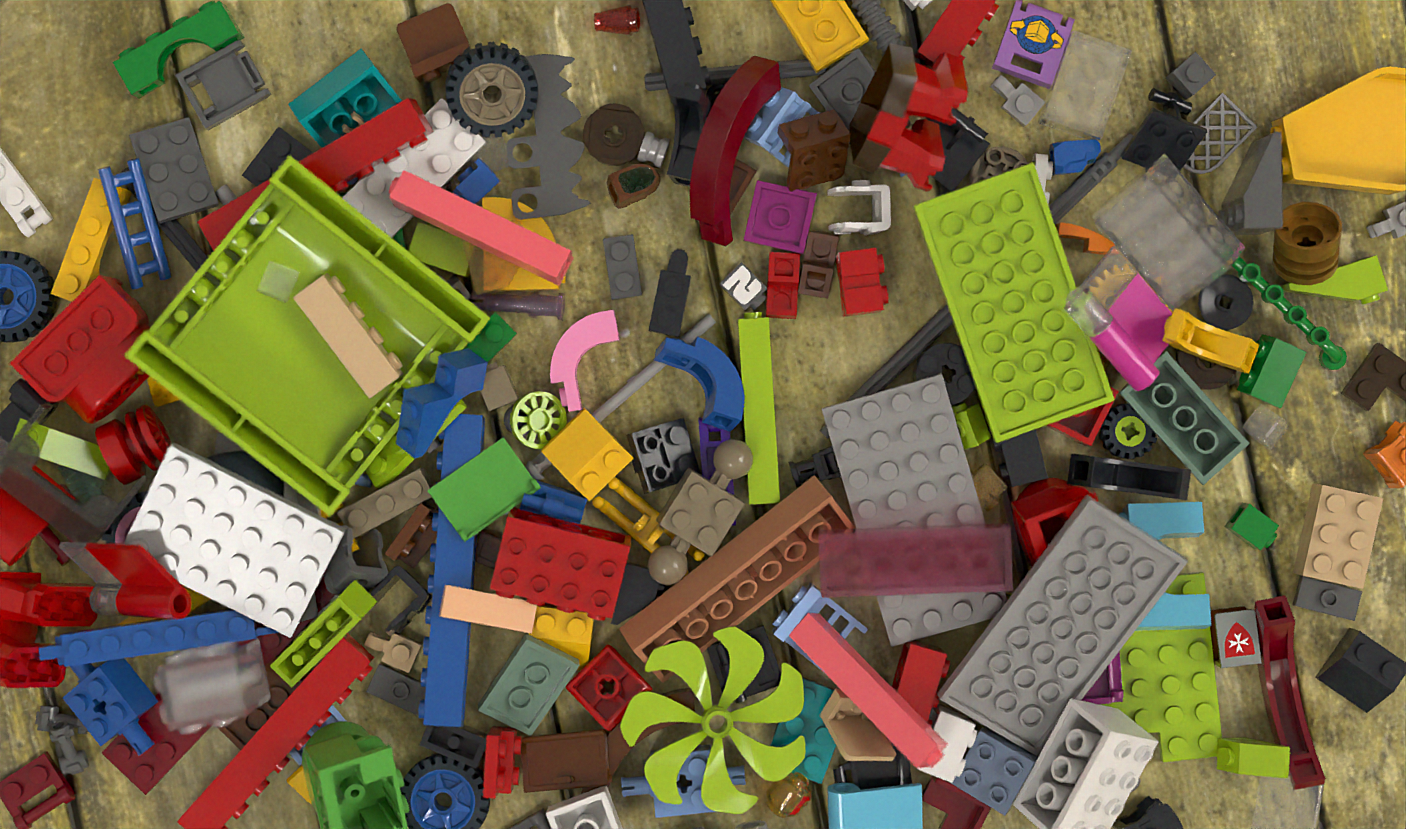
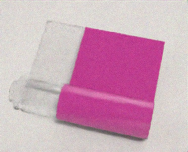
[1064,246,1172,391]

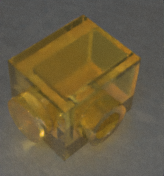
[971,463,1008,512]

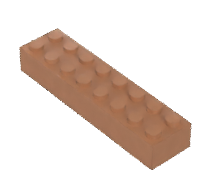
[619,475,857,683]

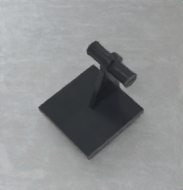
[1121,88,1207,179]
[931,108,990,192]

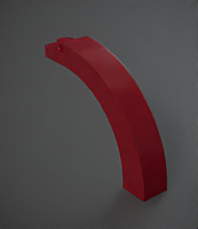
[690,56,781,247]
[1254,595,1326,790]

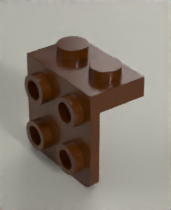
[397,3,472,83]
[777,109,851,192]

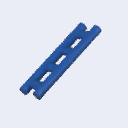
[98,158,172,289]

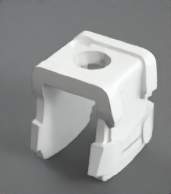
[827,180,891,236]

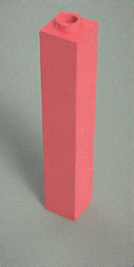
[389,170,573,286]
[788,613,948,768]

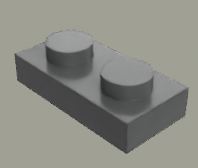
[603,234,642,300]

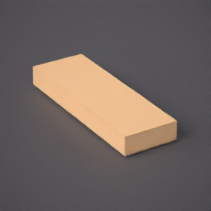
[439,585,537,634]

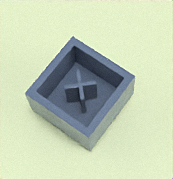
[951,726,1039,816]

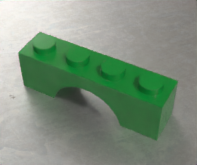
[113,0,245,99]

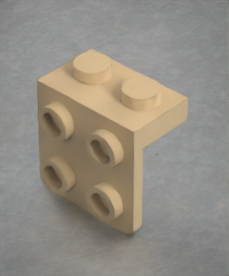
[820,689,896,761]

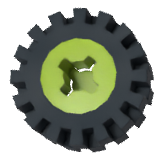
[1099,404,1157,459]

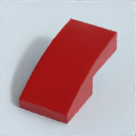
[765,252,800,319]

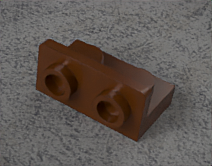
[385,502,439,568]

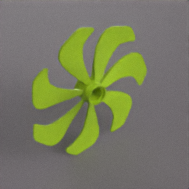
[620,626,806,814]

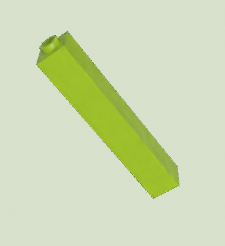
[737,312,780,505]

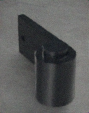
[0,378,59,465]

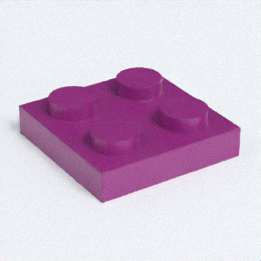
[743,180,817,254]

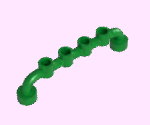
[1207,241,1347,370]

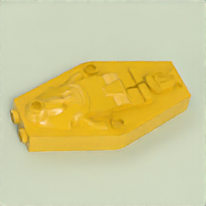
[1270,66,1406,195]

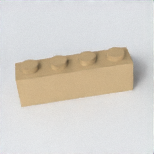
[293,274,403,399]

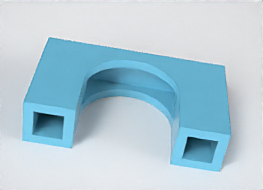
[1119,502,1211,631]

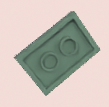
[478,633,580,736]

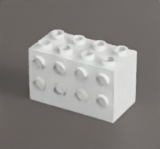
[1013,698,1159,829]

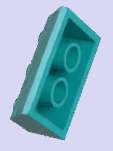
[288,48,402,148]

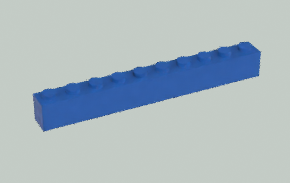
[419,414,485,727]

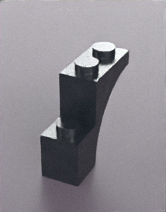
[667,82,713,187]
[1067,454,1191,500]

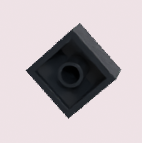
[1315,628,1406,713]

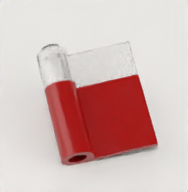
[59,542,192,619]

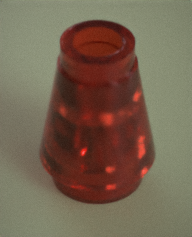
[594,5,640,36]

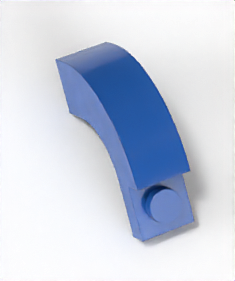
[654,336,744,432]

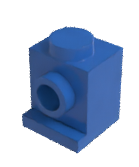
[452,158,501,204]

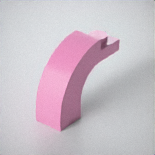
[550,310,620,412]

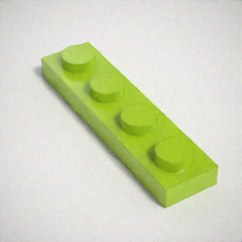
[365,399,466,489]

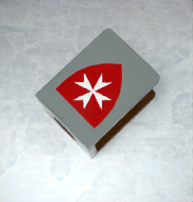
[1210,606,1261,668]

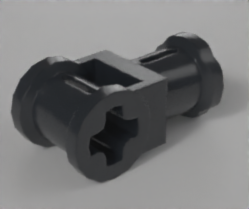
[788,446,841,488]

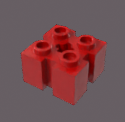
[835,248,889,317]

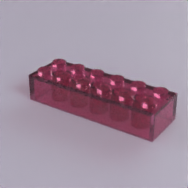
[819,523,1013,598]

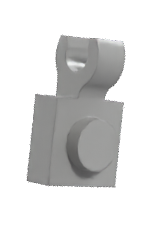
[990,75,1045,127]
[1366,201,1406,239]

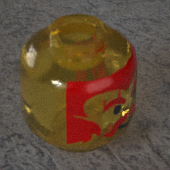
[766,772,812,818]

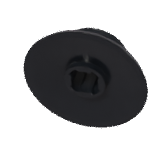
[1198,274,1254,330]

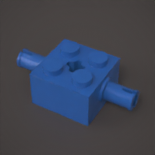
[63,658,159,756]

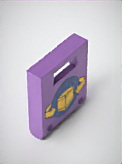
[992,0,1075,89]

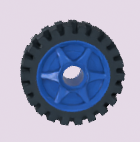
[0,251,57,342]
[400,753,490,829]

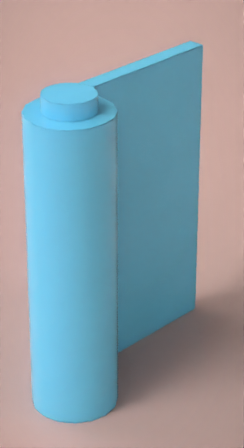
[827,783,923,829]

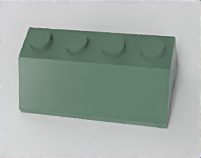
[1119,351,1250,485]

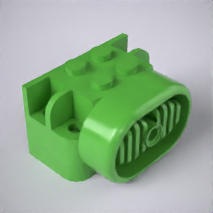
[302,721,409,829]

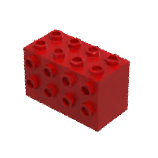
[490,507,631,621]

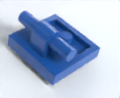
[520,480,587,524]

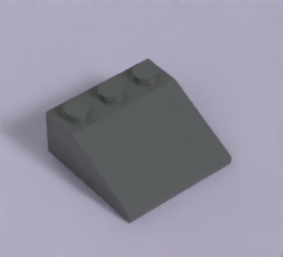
[1217,132,1283,236]

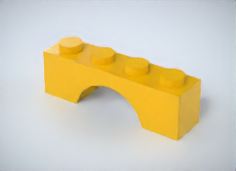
[51,178,131,302]

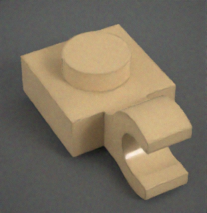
[364,632,422,673]

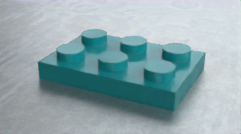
[769,677,836,784]

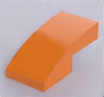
[1055,222,1119,256]

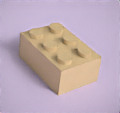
[1293,484,1383,589]

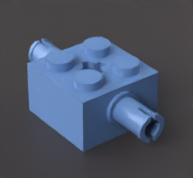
[621,744,746,818]

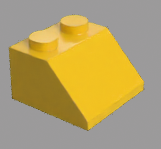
[540,407,633,502]
[529,604,595,671]

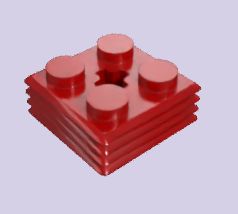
[566,644,652,731]

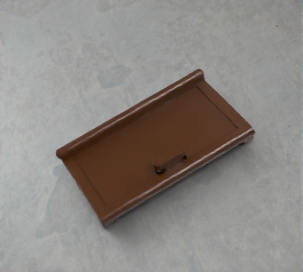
[521,729,612,793]

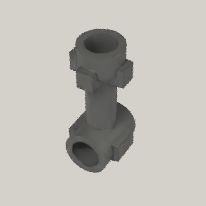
[35,706,89,734]
[49,720,89,775]

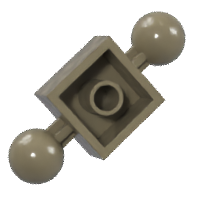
[648,439,753,585]

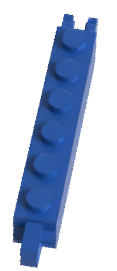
[39,609,279,667]

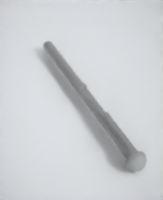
[525,313,716,481]

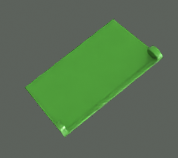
[427,437,541,542]

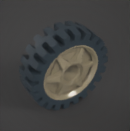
[445,42,538,138]

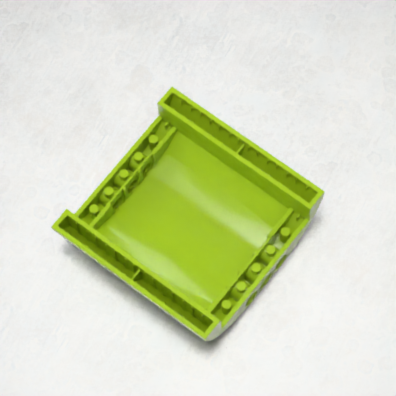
[125,156,490,516]

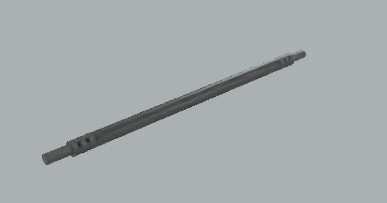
[819,133,1133,439]

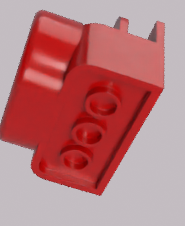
[9,275,151,424]
[1011,478,1099,568]

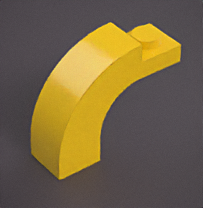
[1162,308,1259,374]

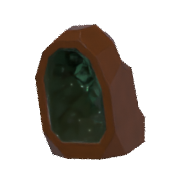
[606,164,660,209]

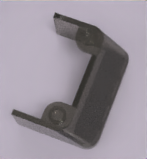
[0,402,149,547]

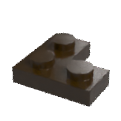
[1341,343,1406,411]

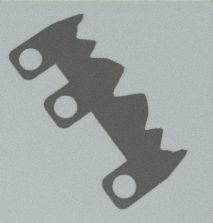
[506,54,591,219]

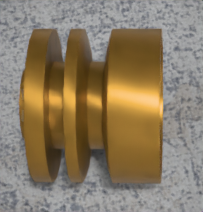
[1272,202,1342,285]

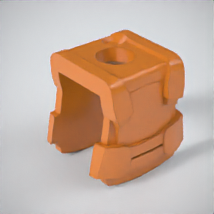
[1363,420,1406,488]

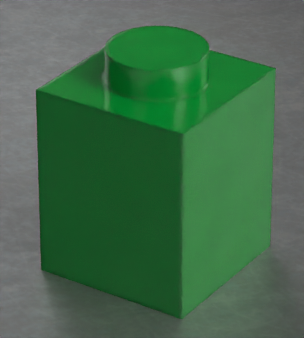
[1224,502,1279,550]

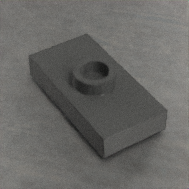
[1293,576,1362,621]
[366,663,426,716]

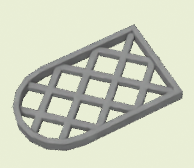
[1183,93,1257,174]

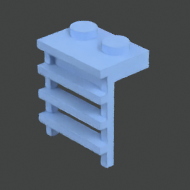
[744,87,820,168]
[772,582,868,670]

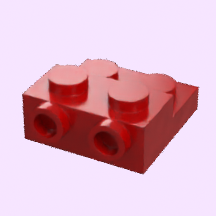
[483,726,522,799]

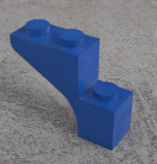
[396,348,488,458]

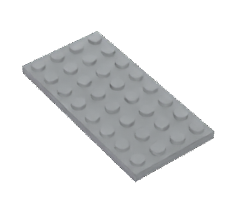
[822,374,1007,647]
[937,495,1188,757]

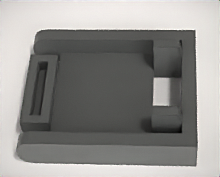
[175,40,271,131]

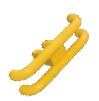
[592,477,705,579]

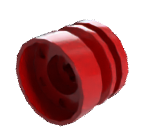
[95,405,172,485]

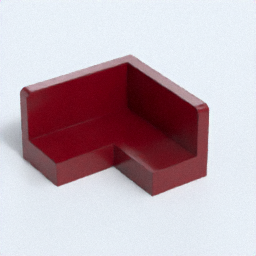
[922,775,991,829]

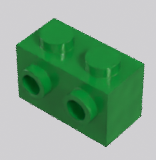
[1237,334,1307,408]

